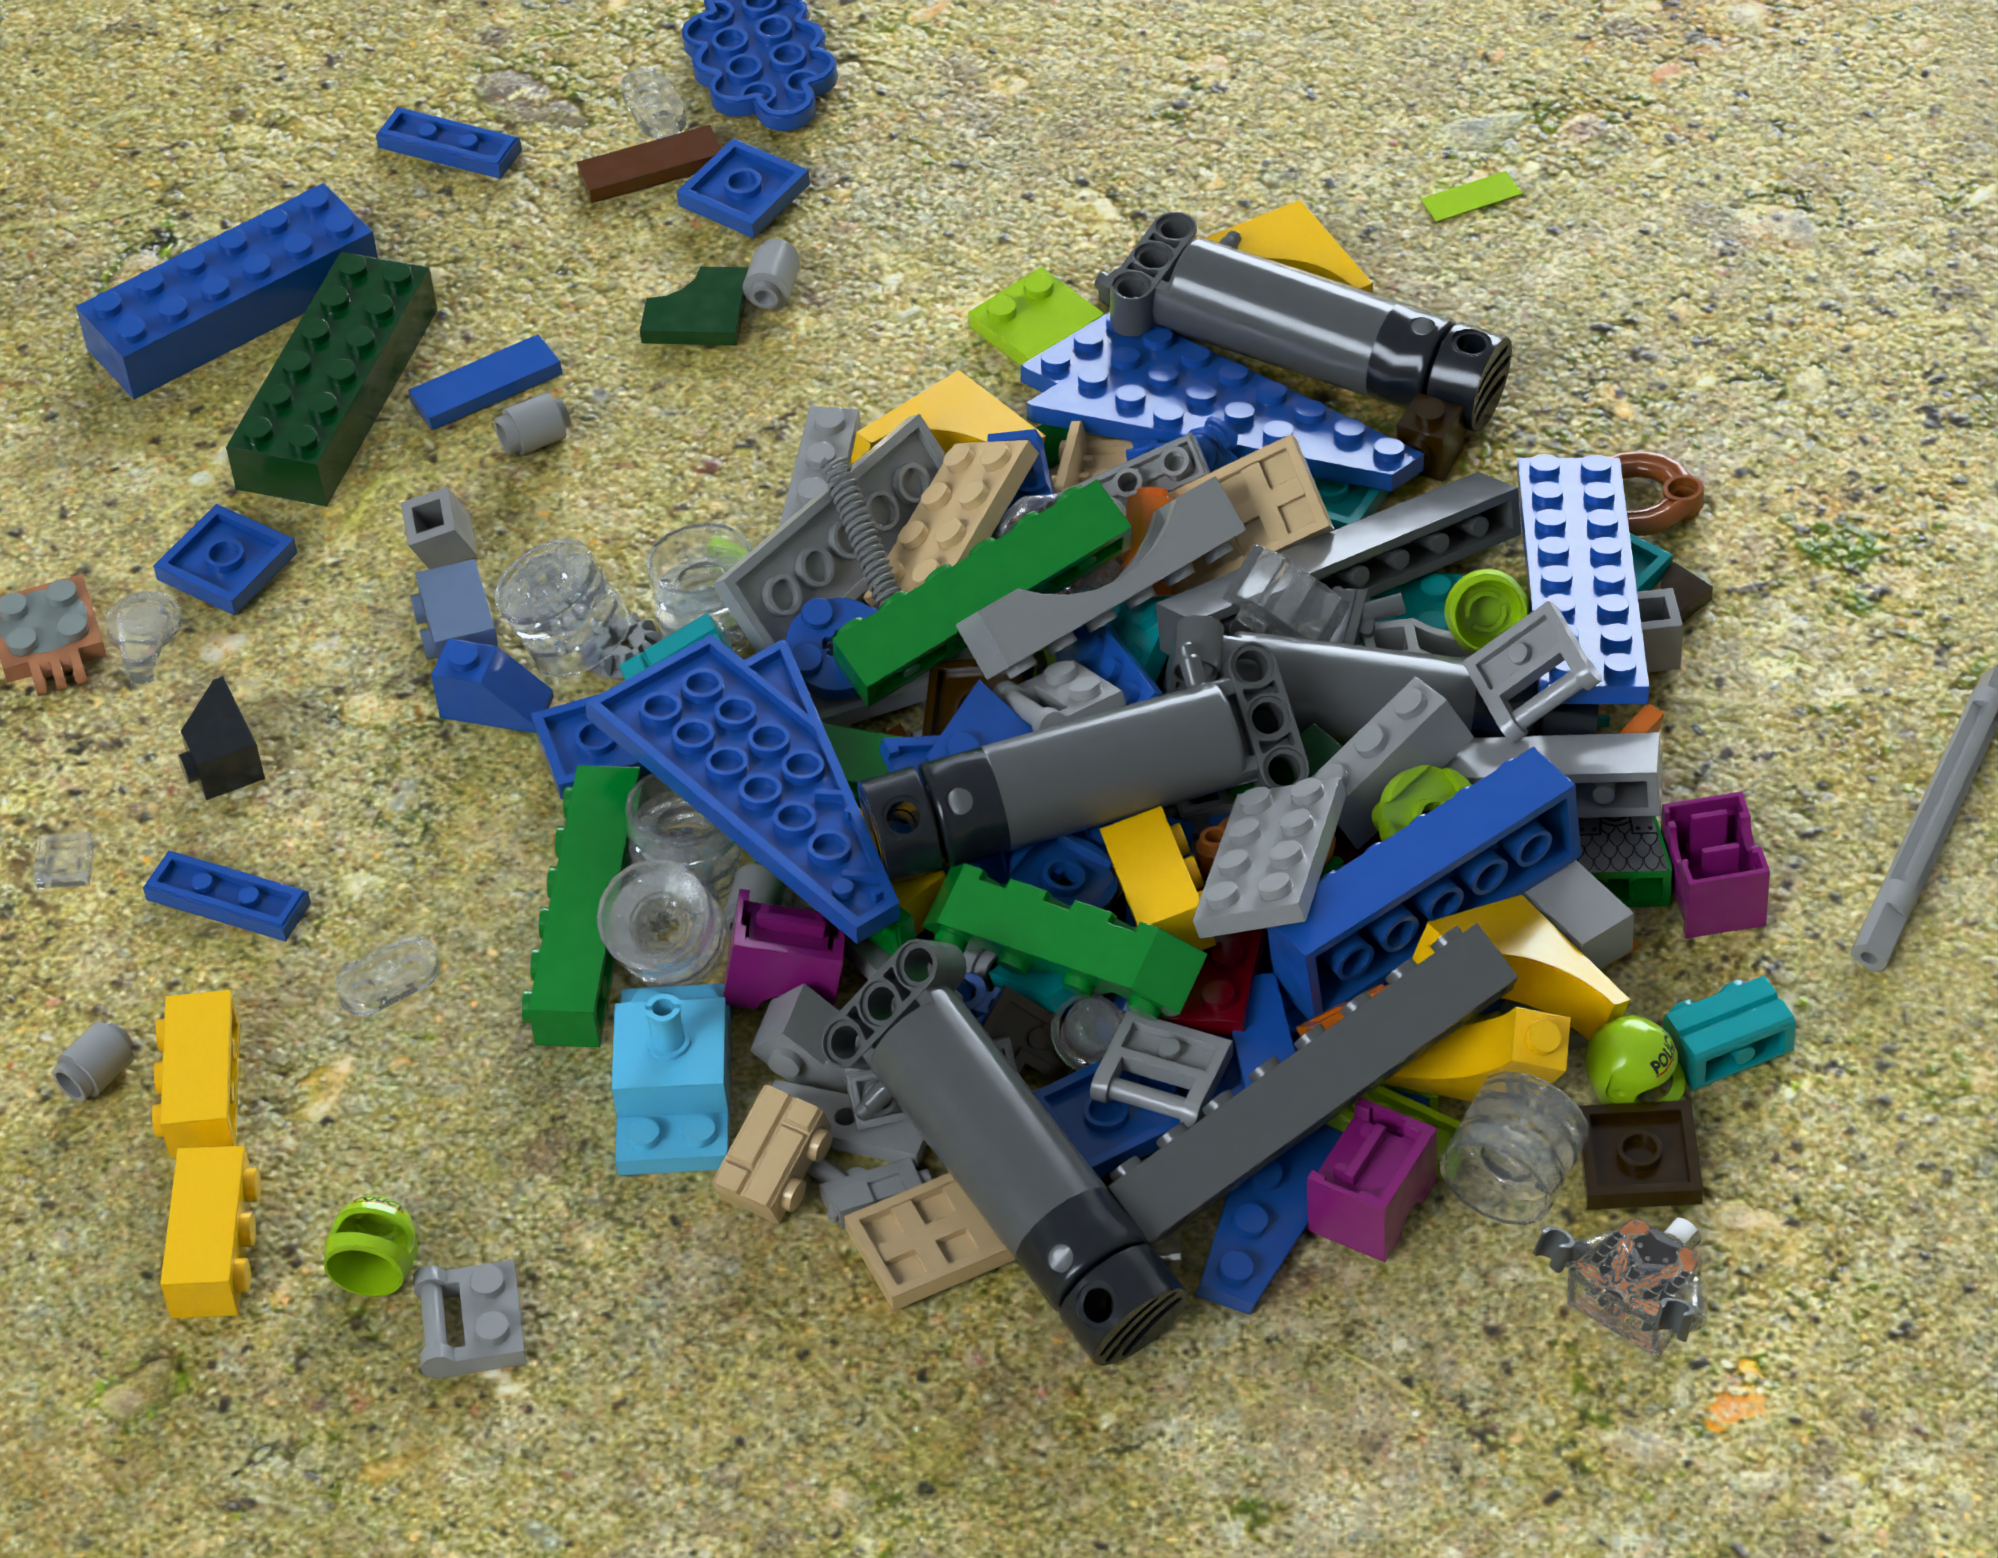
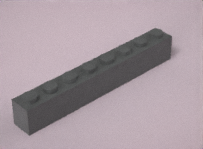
[1155,472,1521,655]
[1108,923,1518,1247]

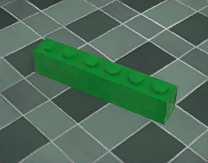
[832,479,1132,708]
[522,765,646,1048]

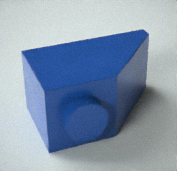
[431,638,554,733]

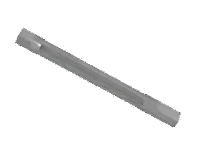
[1850,665,1998,972]

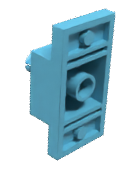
[612,983,732,1175]

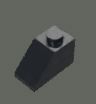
[178,676,265,800]

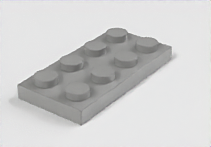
[1193,776,1347,939]

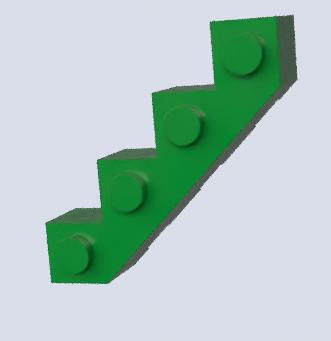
[922,863,1208,1021]

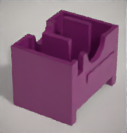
[1661,791,1770,939]
[723,889,845,1009]
[1307,1097,1437,1262]

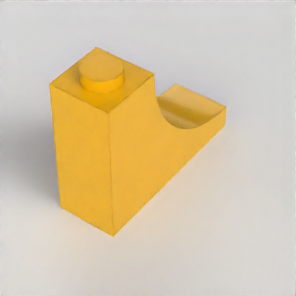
[1205,200,1373,293]
[850,370,1046,465]
[1412,894,1630,1040]
[1382,1007,1571,1112]

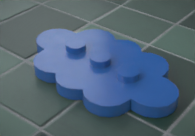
[681,0,838,131]

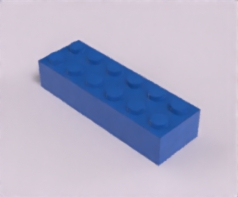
[76,183,378,400]
[1267,746,1581,1020]

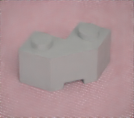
[750,983,895,1094]

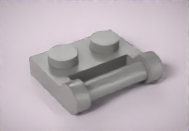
[1462,600,1602,743]
[993,660,1126,731]
[1090,1010,1233,1128]
[413,1259,527,1378]

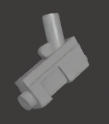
[807,1157,932,1229]

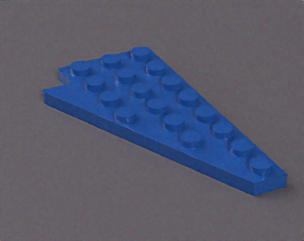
[1021,312,1424,492]
[585,634,900,944]

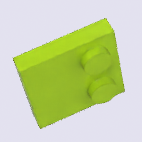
[968,267,1105,366]

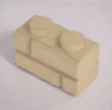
[711,1085,833,1224]

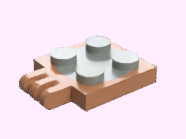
[0,574,107,696]

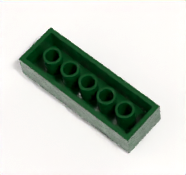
[226,252,438,507]

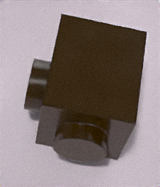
[1396,392,1464,482]

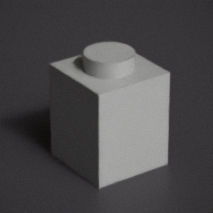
[401,487,477,569]

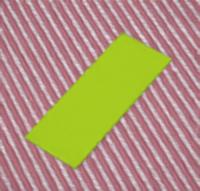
[1420,171,1523,222]

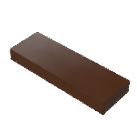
[576,125,722,203]

